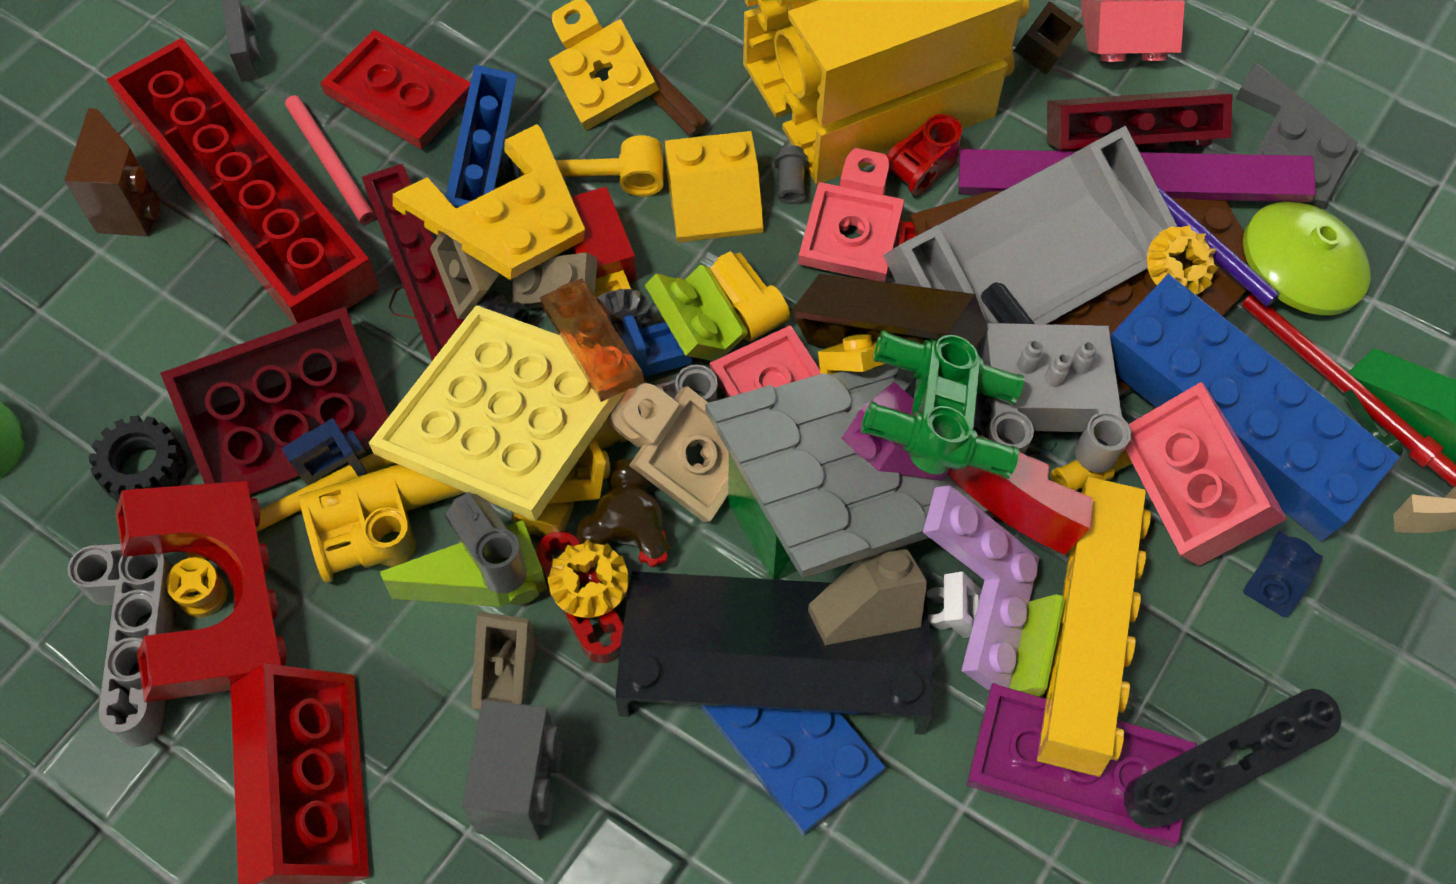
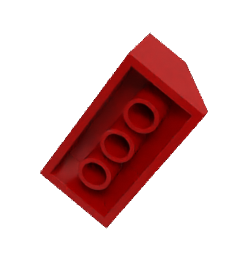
[231,663,369,884]

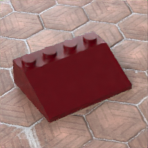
[160,307,389,494]

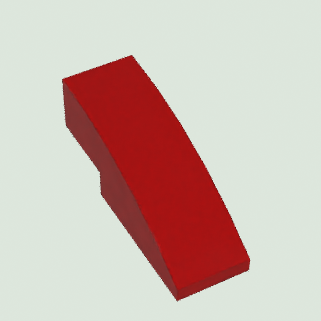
[948,435,1093,555]

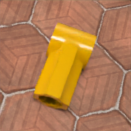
[710,251,791,342]

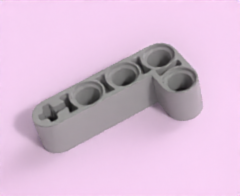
[67,544,177,747]

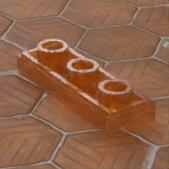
[540,278,645,402]

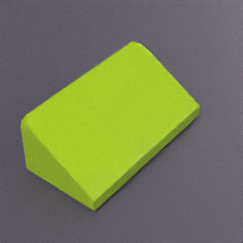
[1009,594,1065,698]

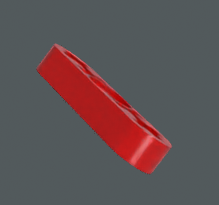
[537,531,623,663]

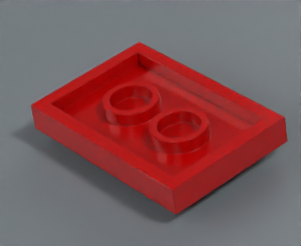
[320,29,471,150]

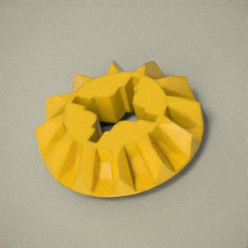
[1147,225,1219,295]
[548,539,629,618]

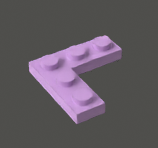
[923,485,1040,690]

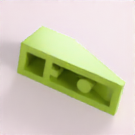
[380,520,548,607]

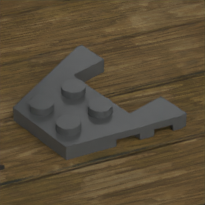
[1202,63,1358,209]

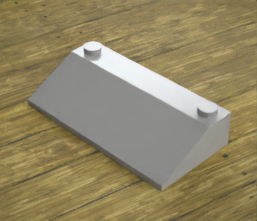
[882,125,1177,351]

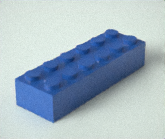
[1110,273,1400,542]

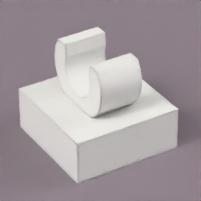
[927,572,982,638]

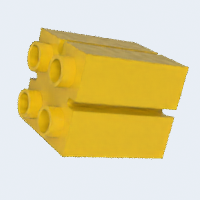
[743,0,1029,185]

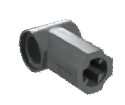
[445,492,527,593]

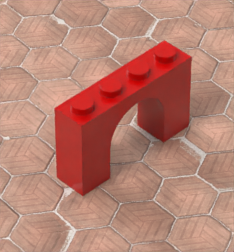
[115,481,286,703]

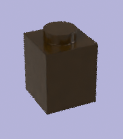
[1013,1,1083,74]

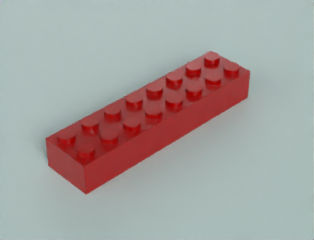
[106,37,380,325]

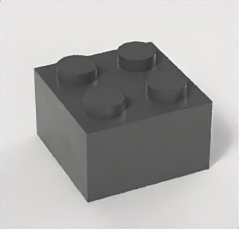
[462,700,563,841]

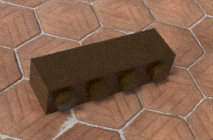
[791,273,988,348]

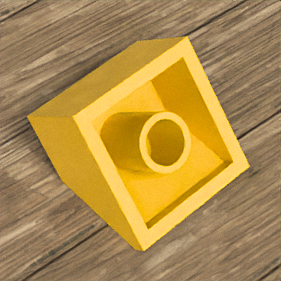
[665,131,763,243]

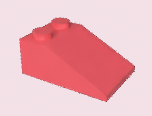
[1125,382,1287,566]

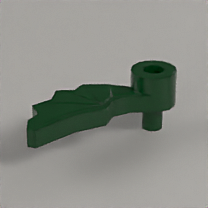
[1344,389,1403,454]

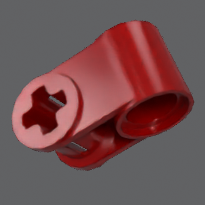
[886,114,962,196]

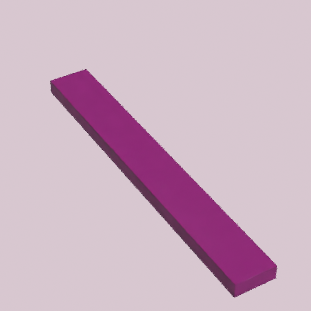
[958,149,1316,202]

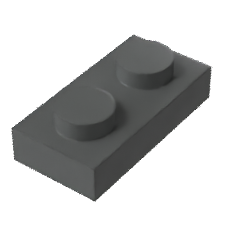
[221,0,262,82]

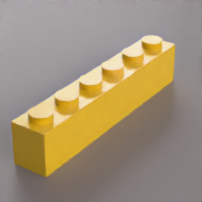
[1037,476,1151,777]

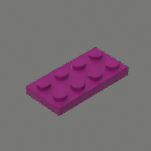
[966,683,1196,848]

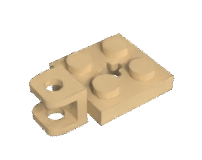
[608,383,729,522]

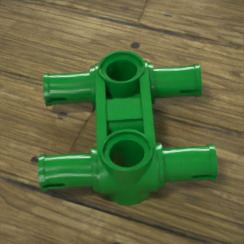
[860,330,1024,479]

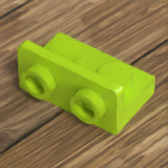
[645,265,748,361]

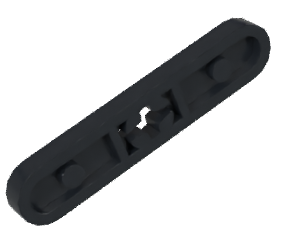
[1124,689,1341,829]

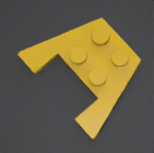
[393,124,585,280]

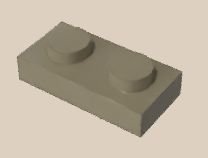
[511,252,597,309]

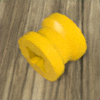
[166,557,228,618]

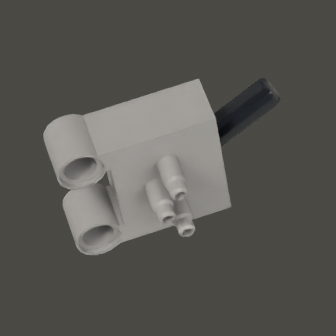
[976,282,1131,473]

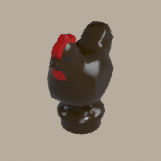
[577,459,672,567]

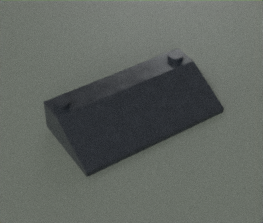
[615,571,932,735]

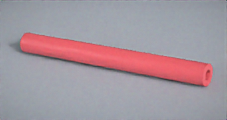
[285,95,376,225]

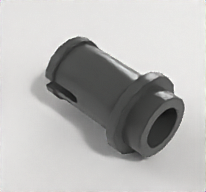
[774,145,808,204]

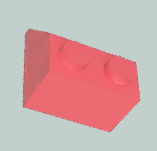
[1081,0,1185,62]

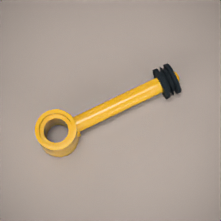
[499,135,663,197]

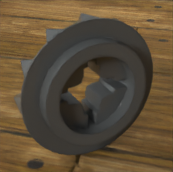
[579,289,652,348]

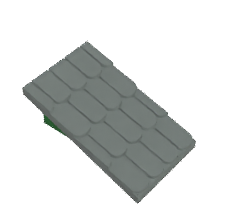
[705,364,1014,580]

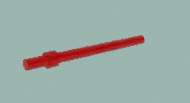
[1241,294,1456,488]

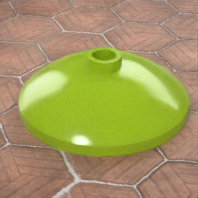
[1243,202,1371,315]

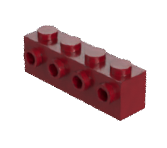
[1047,89,1233,151]

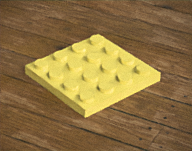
[369,305,637,521]

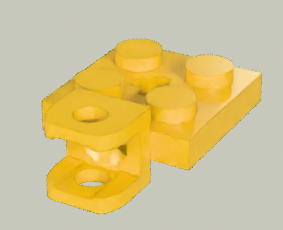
[548,0,659,131]

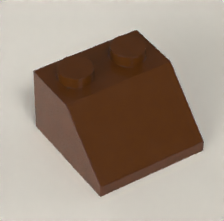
[64,108,160,237]

